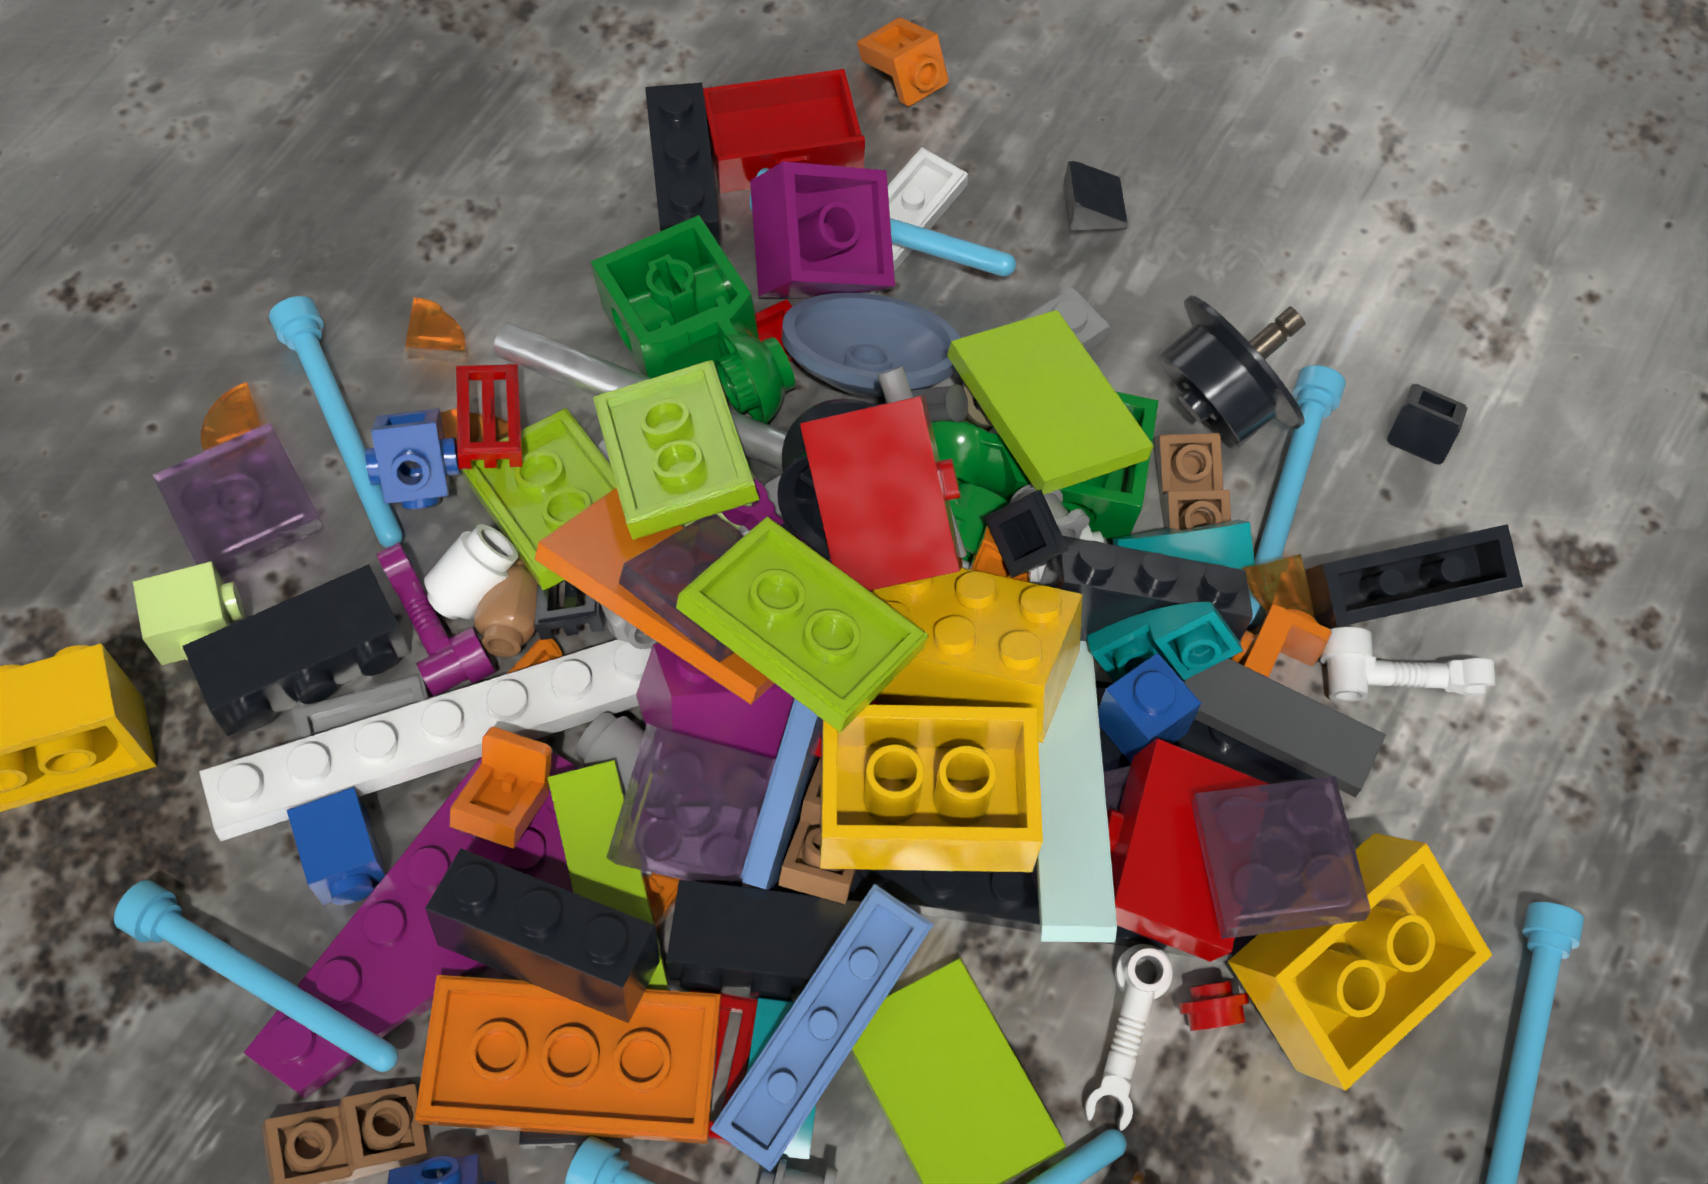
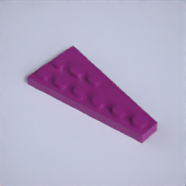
[243,751,669,1098]

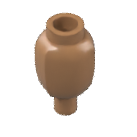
[474,556,538,657]

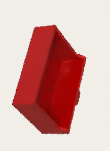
[703,69,865,194]
[800,395,963,591]
[1107,738,1270,962]

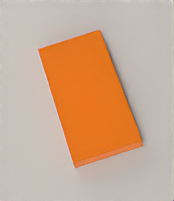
[535,487,774,705]
[415,975,721,1144]

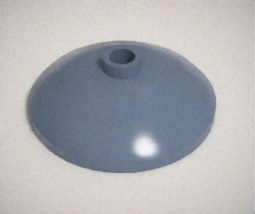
[781,293,960,397]

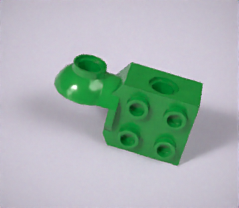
[590,215,795,424]
[931,391,1159,539]

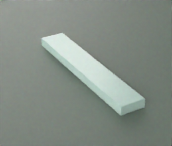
[1037,641,1117,942]

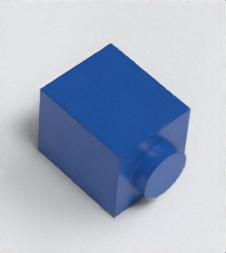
[1098,653,1202,763]
[286,787,387,905]

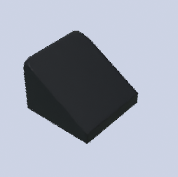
[1063,161,1128,231]
[1387,383,1468,465]
[984,489,1069,578]

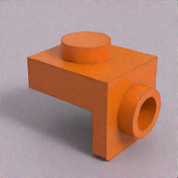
[1232,603,1332,677]
[450,727,552,849]

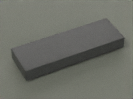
[1185,659,1386,798]

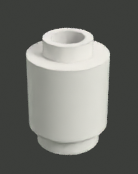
[424,524,518,620]

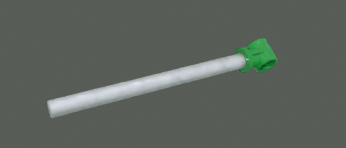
[494,322,1009,562]

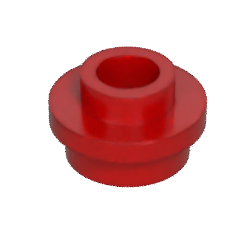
[1178,981,1249,1031]

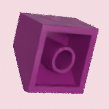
[750,161,895,299]
[636,643,795,802]

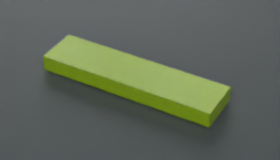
[547,760,671,991]

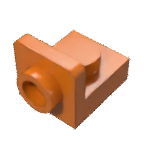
[857,17,949,106]

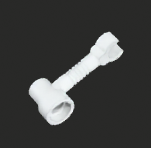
[1320,627,1496,702]
[1084,944,1173,1131]

